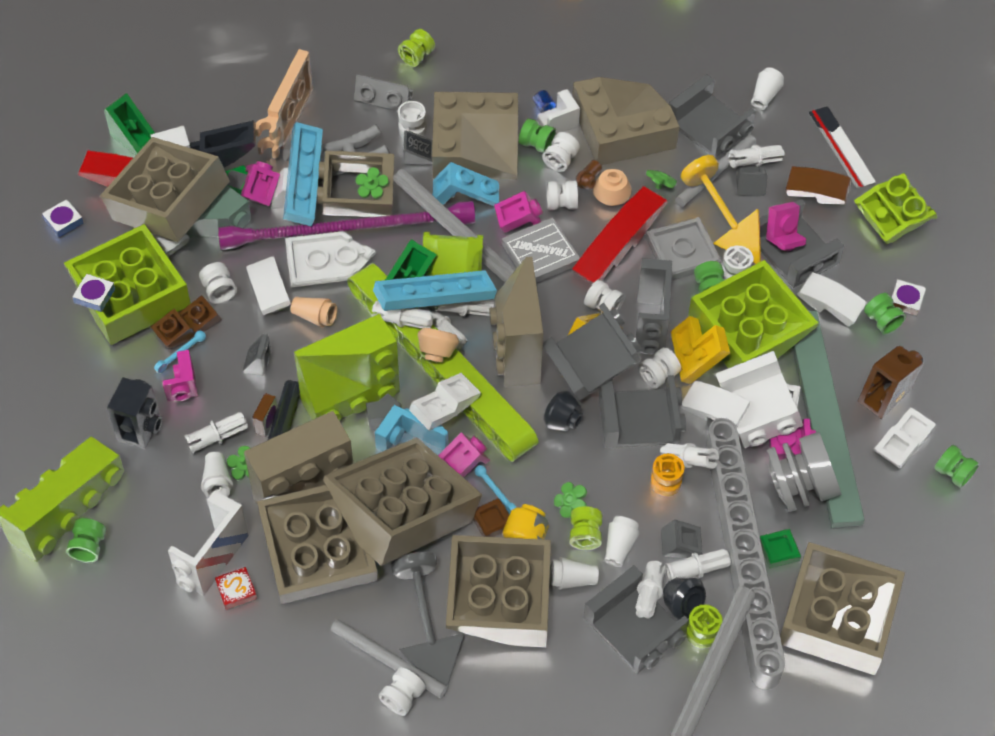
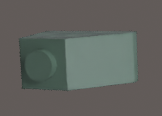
[186,185,251,238]

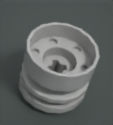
[767,432,842,512]

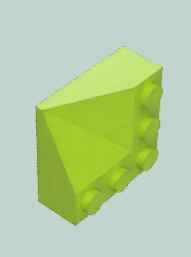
[64,224,191,345]
[688,260,819,368]
[294,314,400,421]

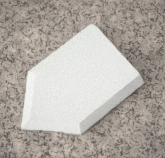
[285,231,376,288]

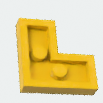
[670,316,730,384]

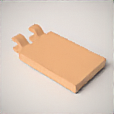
[256,49,313,159]

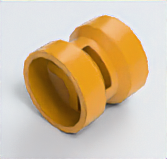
[650,453,685,497]

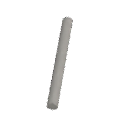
[675,134,756,207]
[331,619,448,698]

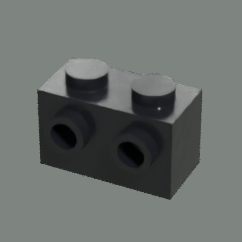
[107,377,162,449]

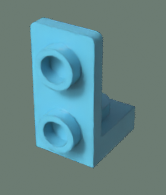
[432,162,499,206]
[375,405,449,452]

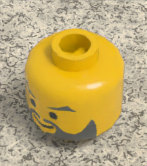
[502,504,549,540]

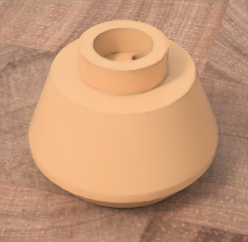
[593,169,632,206]
[418,327,459,363]

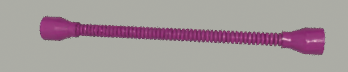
[218,201,475,250]

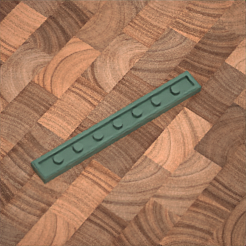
[792,310,865,528]

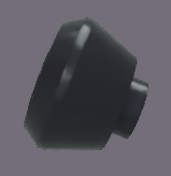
[543,391,583,432]
[663,577,706,619]

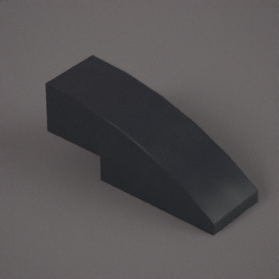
[189,120,256,168]

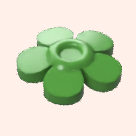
[356,167,389,199]
[646,170,677,189]
[227,446,250,480]
[554,482,587,518]

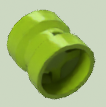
[398,29,435,67]
[569,506,603,550]
[686,604,723,649]

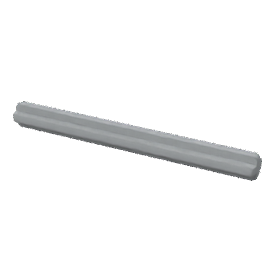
[393,169,515,283]
[670,586,755,736]

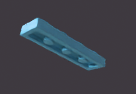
[283,122,323,226]
[373,270,497,311]

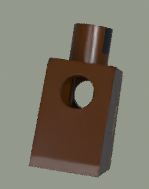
[857,346,923,420]

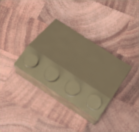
[323,437,482,566]

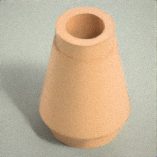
[290,297,337,328]

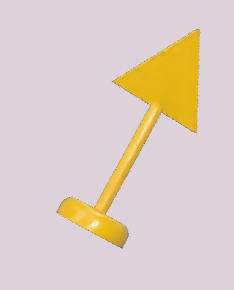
[680,155,761,264]

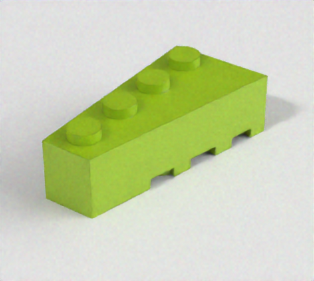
[0,436,124,562]

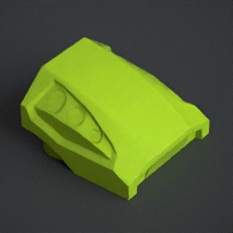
[854,173,938,244]
[423,232,483,276]

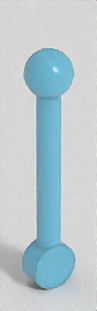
[154,331,206,373]
[474,465,516,514]

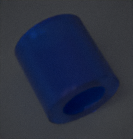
[533,90,556,113]

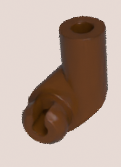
[575,160,602,190]

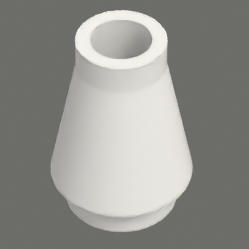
[751,68,784,110]
[201,452,233,498]
[604,516,639,567]
[549,557,599,590]

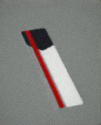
[809,106,876,188]

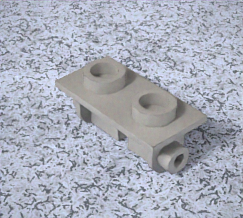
[354,74,413,111]

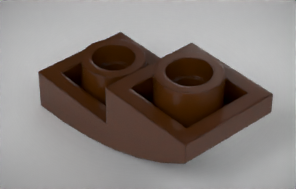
[785,166,852,204]
[151,295,222,349]

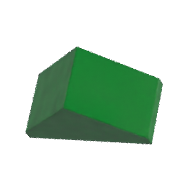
[104,93,155,155]
[385,239,437,280]

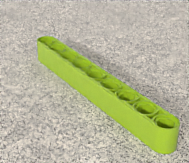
[347,263,539,462]

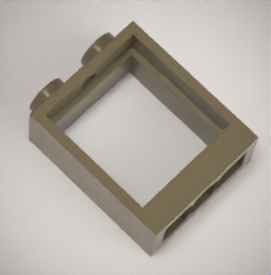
[317,151,394,218]

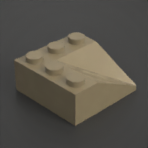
[572,77,680,165]
[432,92,518,180]
[100,137,230,242]
[489,257,544,387]
[244,411,353,504]
[257,485,377,604]
[446,535,551,648]
[780,542,905,675]

